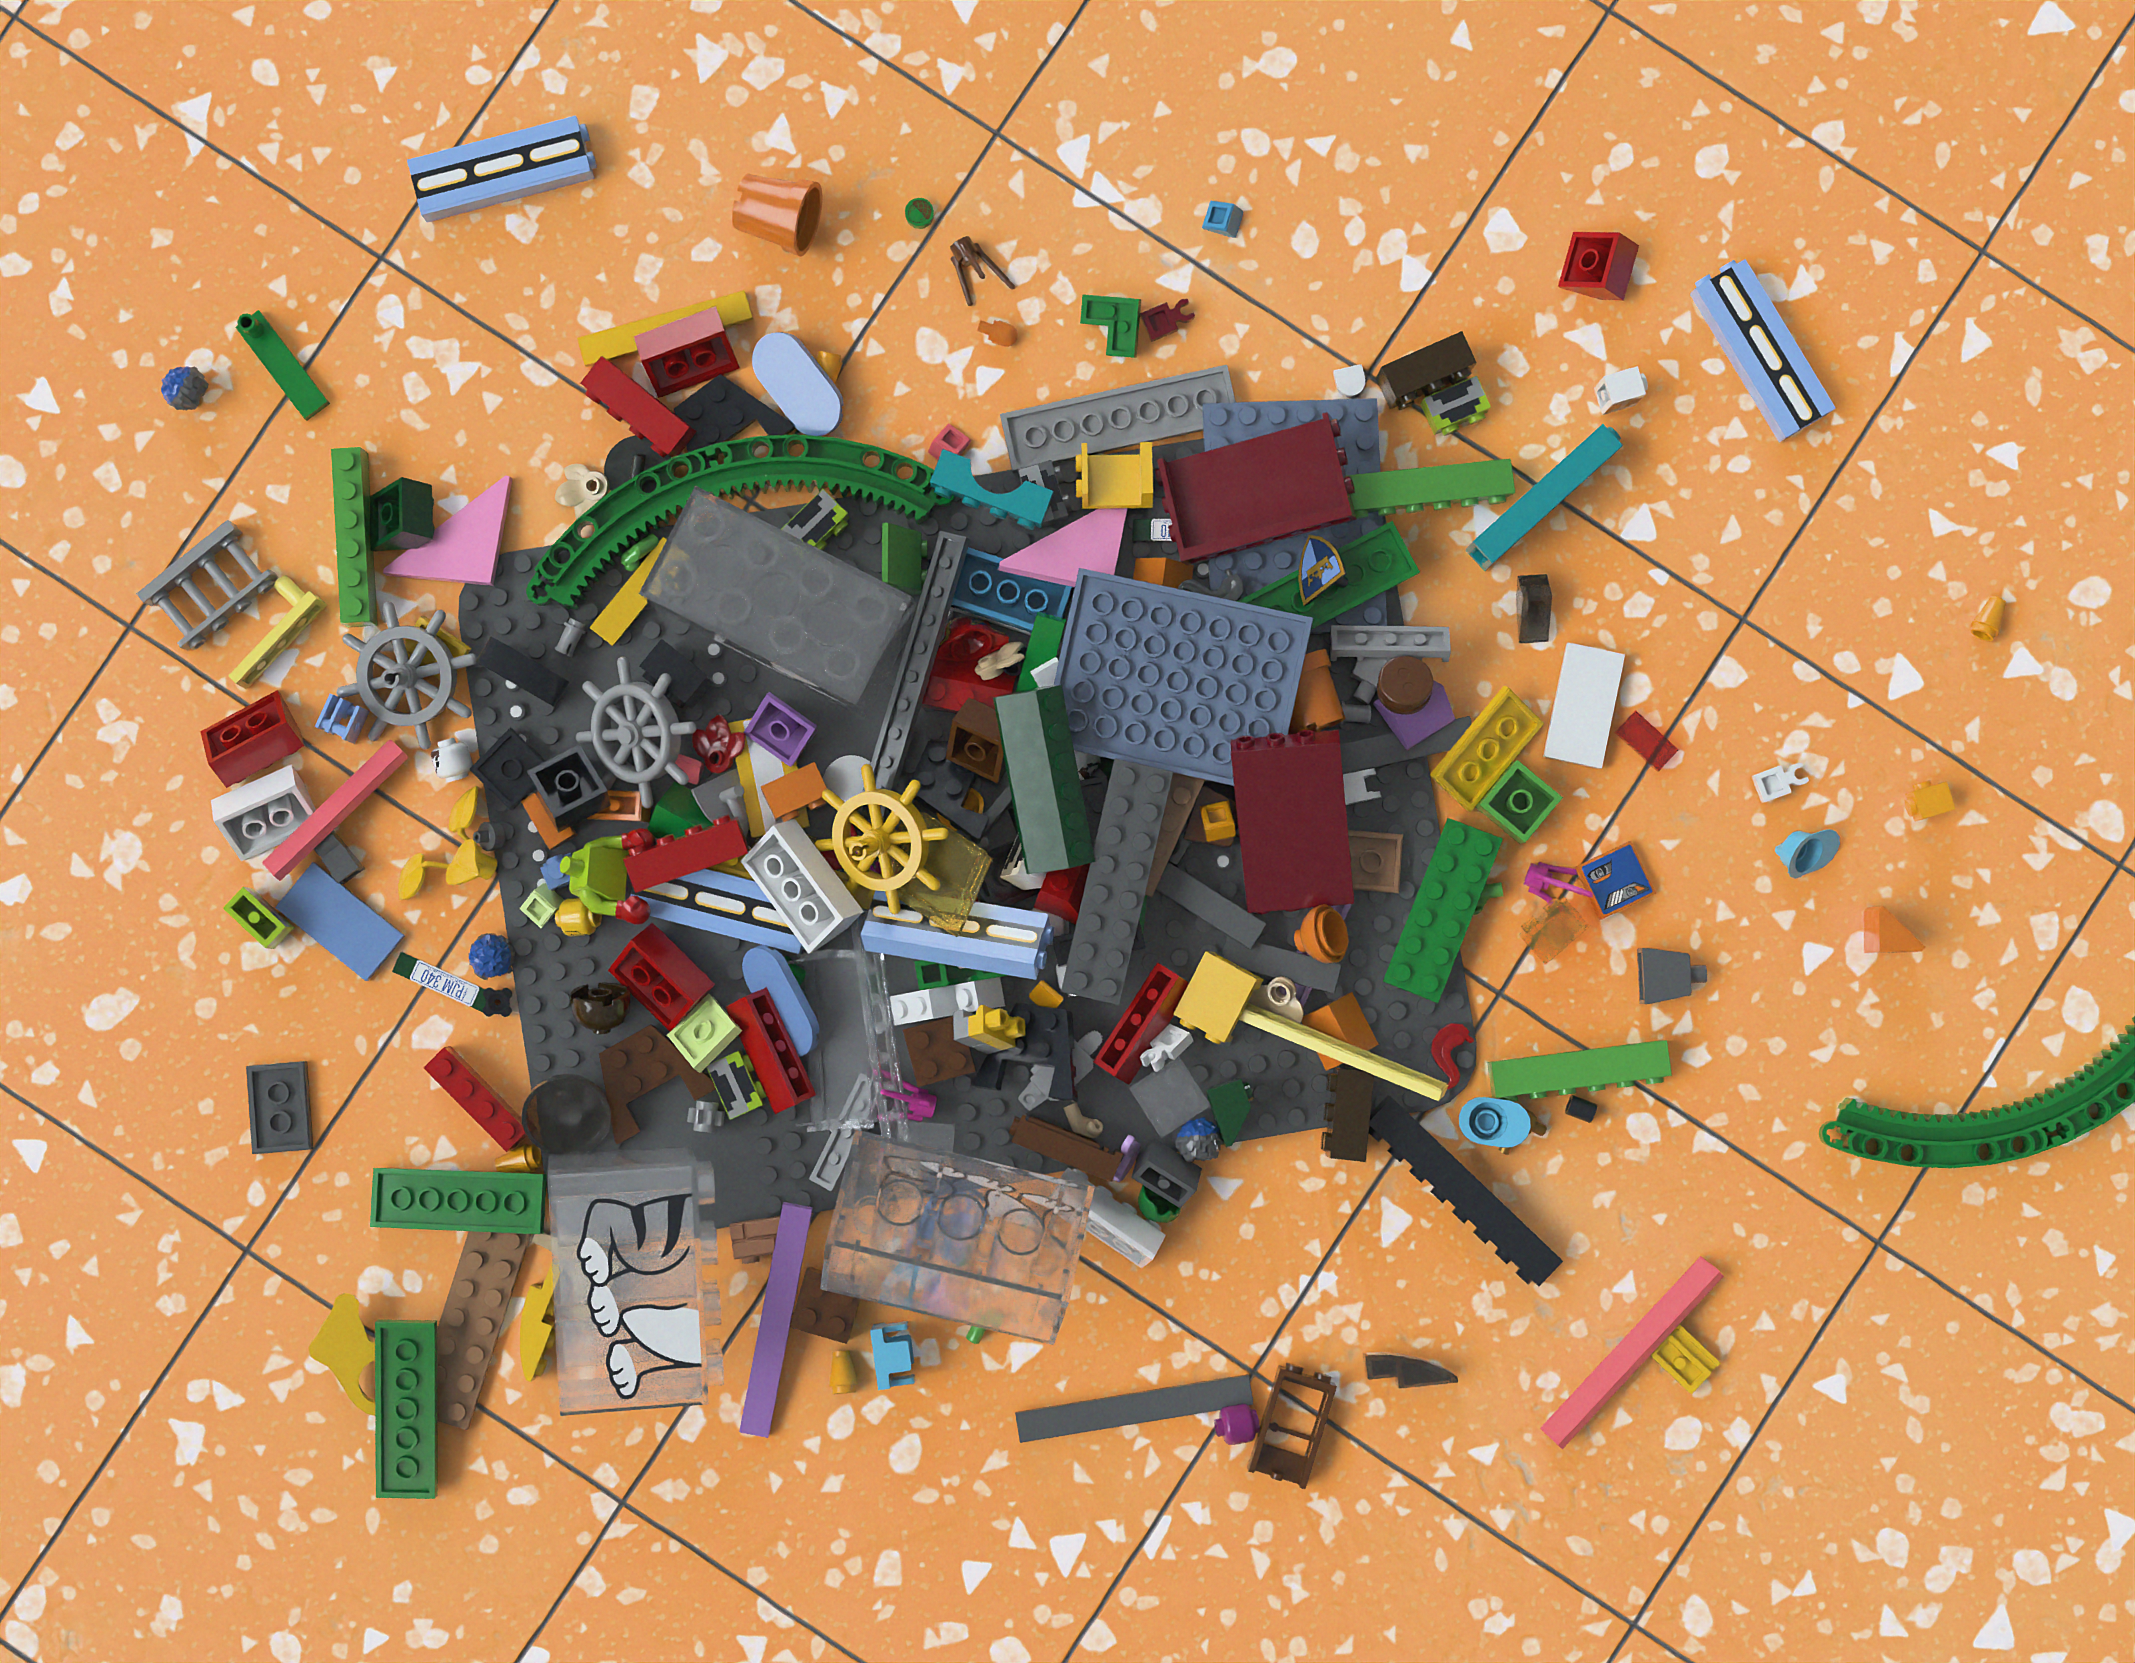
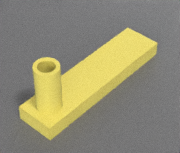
[228,575,327,690]

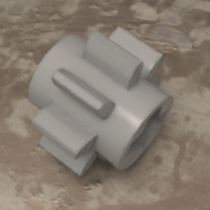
[687,1101,725,1133]

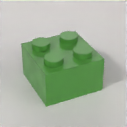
[1475,760,1563,844]

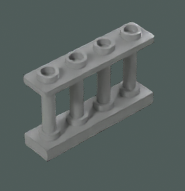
[136,519,278,651]

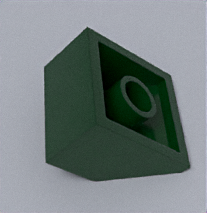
[370,477,435,552]
[1205,1078,1254,1148]

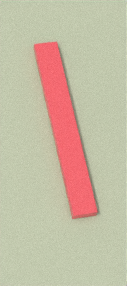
[1540,1256,1724,1449]

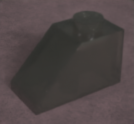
[1516,574,1552,643]

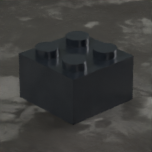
[639,639,714,709]
[527,744,611,833]

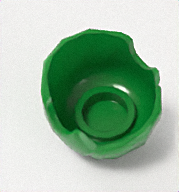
[1138,1185,1182,1223]

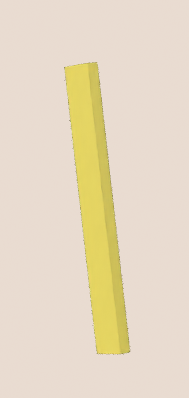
[1239,1003,1448,1101]

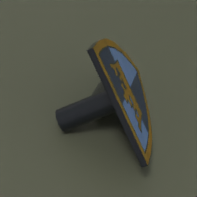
[1298,535,1348,606]

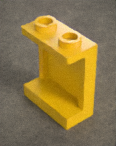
[1174,951,1264,1045]

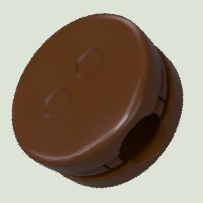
[1377,656,1434,715]

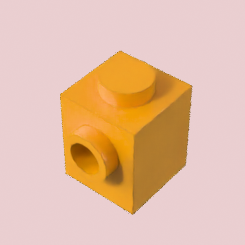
[1904,780,1956,821]

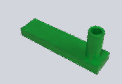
[235,310,330,421]
[1016,612,1066,692]

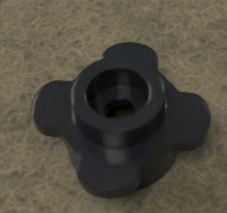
[483,988,513,1017]

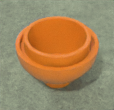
[1294,904,1348,964]

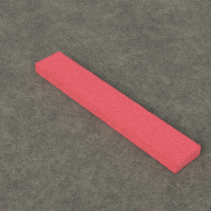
[262,739,408,881]

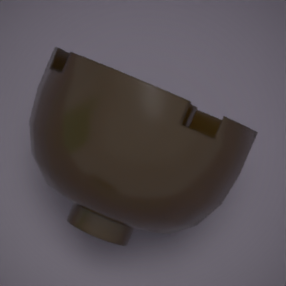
[571,982,630,1034]

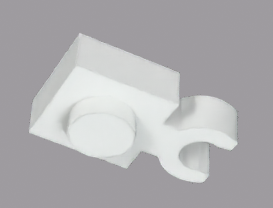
[1751,763,1809,803]
[1140,1024,1193,1072]

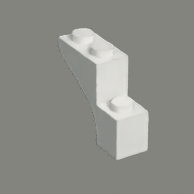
[890,977,1005,1025]

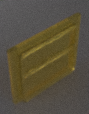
[880,812,993,937]

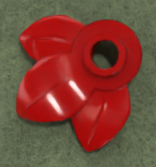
[692,714,745,774]

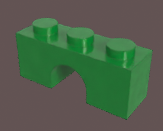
[914,960,1008,991]

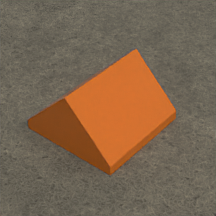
[1133,558,1194,591]
[1863,906,1926,953]
[1301,992,1379,1071]

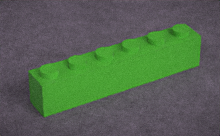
[331,447,378,628]
[1346,459,1515,519]
[1487,1040,1672,1102]

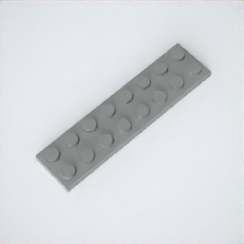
[1000,365,1236,472]

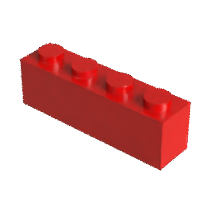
[580,356,697,458]
[623,814,749,893]
[1093,962,1189,1085]
[726,987,816,1114]
[423,1046,533,1152]

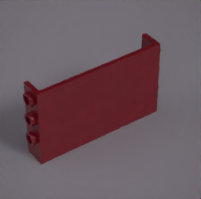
[1155,412,1357,565]
[1231,730,1354,914]

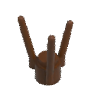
[950,236,1015,306]

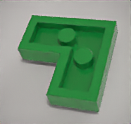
[1080,294,1141,358]

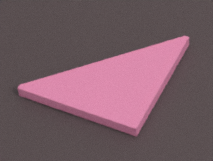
[383,476,513,586]
[998,508,1127,587]

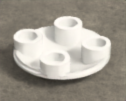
[823,755,871,809]

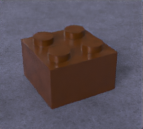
[945,698,1007,783]
[903,1016,976,1087]
[790,1267,865,1344]

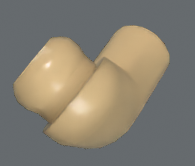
[1063,1103,1103,1138]

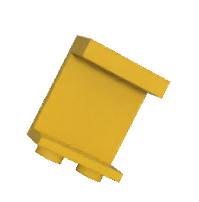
[1076,442,1153,509]

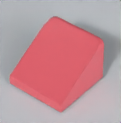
[928,423,972,460]
[675,754,705,785]

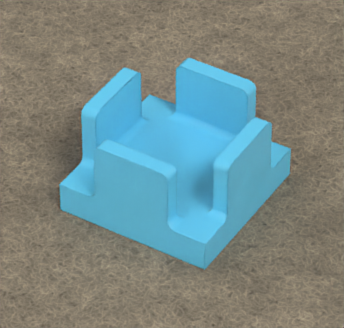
[870,1321,916,1390]

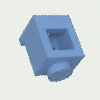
[540,853,572,891]

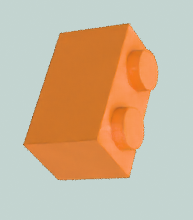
[760,762,827,822]

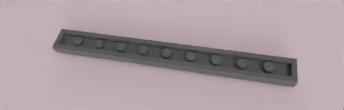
[857,531,970,823]

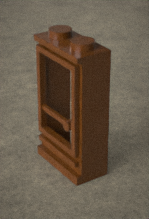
[1008,1112,1123,1182]
[1247,1363,1337,1489]

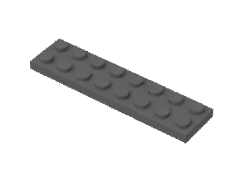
[1061,758,1173,1005]

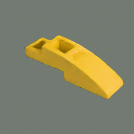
[520,1259,569,1382]

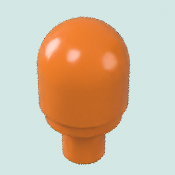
[977,320,1018,347]

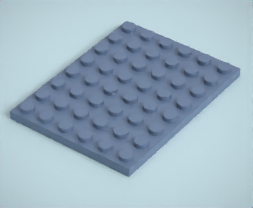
[1202,398,1387,634]
[1054,568,1314,786]

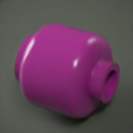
[1214,1403,1260,1445]

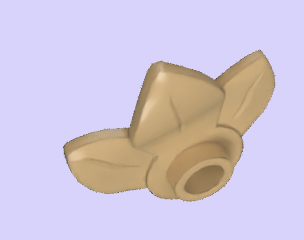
[554,463,609,519]
[975,642,1025,680]
[1248,976,1304,1024]

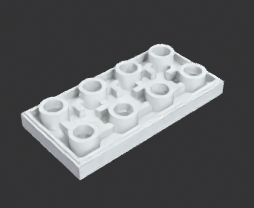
[1543,642,1625,769]

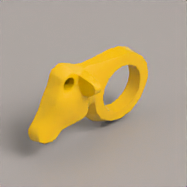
[308,1293,375,1416]

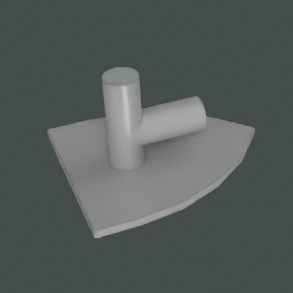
[691,768,749,839]

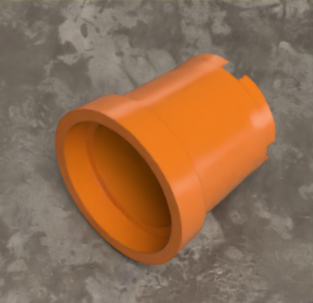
[732,174,823,257]
[1288,649,1346,734]

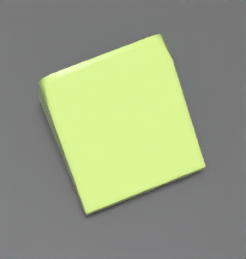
[520,883,564,928]

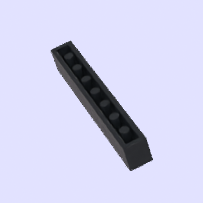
[1369,1095,1563,1287]

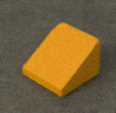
[1199,800,1236,842]
[1029,980,1064,1008]

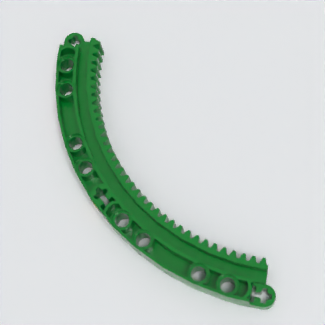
[526,434,956,610]
[1818,1016,2135,1169]

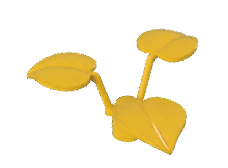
[398,786,497,901]

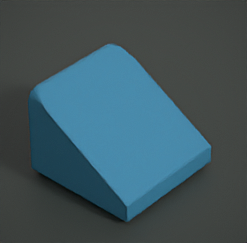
[1202,201,1243,238]

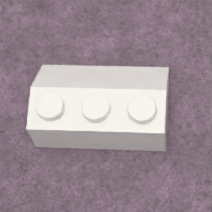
[211,764,316,861]

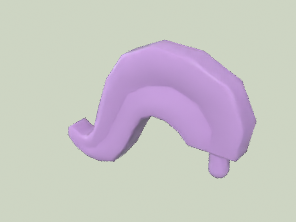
[1113,1135,1141,1182]

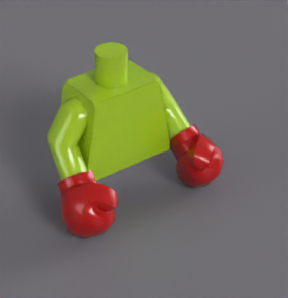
[560,828,656,925]

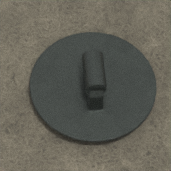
[604,436,672,493]

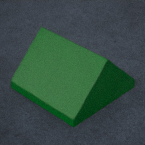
[648,781,714,839]

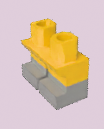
[953,1005,1025,1054]

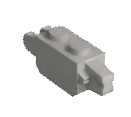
[1018,1030,1103,1111]

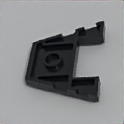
[674,374,796,468]
[908,740,989,844]
[935,807,1041,907]
[972,1003,1078,1103]

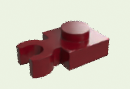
[1140,299,1195,342]

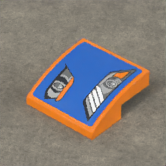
[1574,841,1656,920]

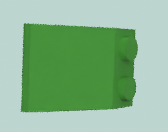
[882,523,928,595]

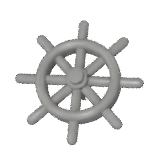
[336,601,478,750]
[576,657,696,808]

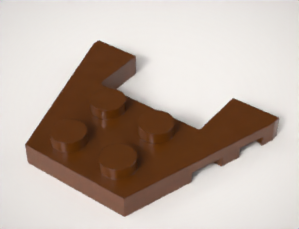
[599,1024,716,1145]

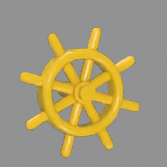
[814,764,949,915]

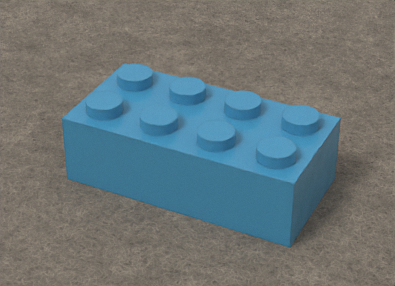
[951,547,1073,633]

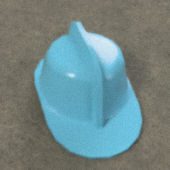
[1775,829,1840,879]
[1459,1097,1531,1148]

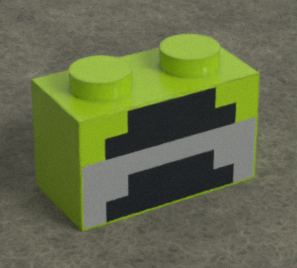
[1420,376,1491,436]
[781,489,849,558]
[223,886,295,949]
[707,1050,767,1120]

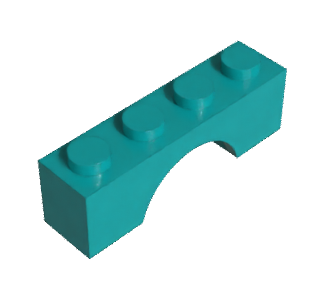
[930,449,1054,530]

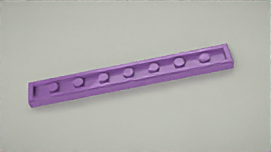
[739,1202,813,1438]

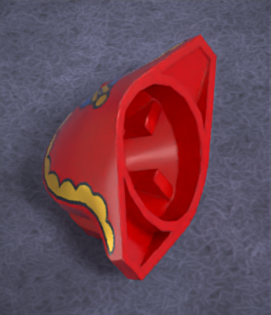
[936,616,1009,662]

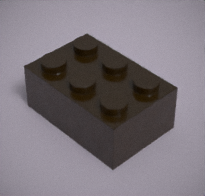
[1376,331,1477,410]
[1320,1067,1374,1162]

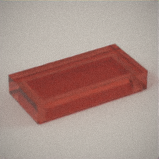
[1614,710,1679,772]

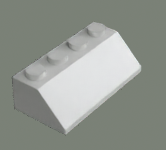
[741,819,864,954]
[1046,1168,1166,1269]

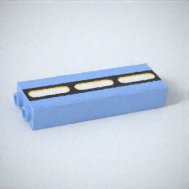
[407,115,597,223]
[1690,259,1836,443]
[630,869,805,954]
[861,889,1054,980]

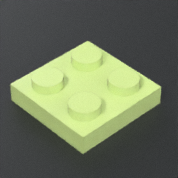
[667,993,742,1073]

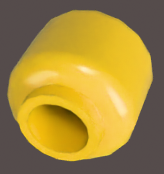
[555,897,602,937]

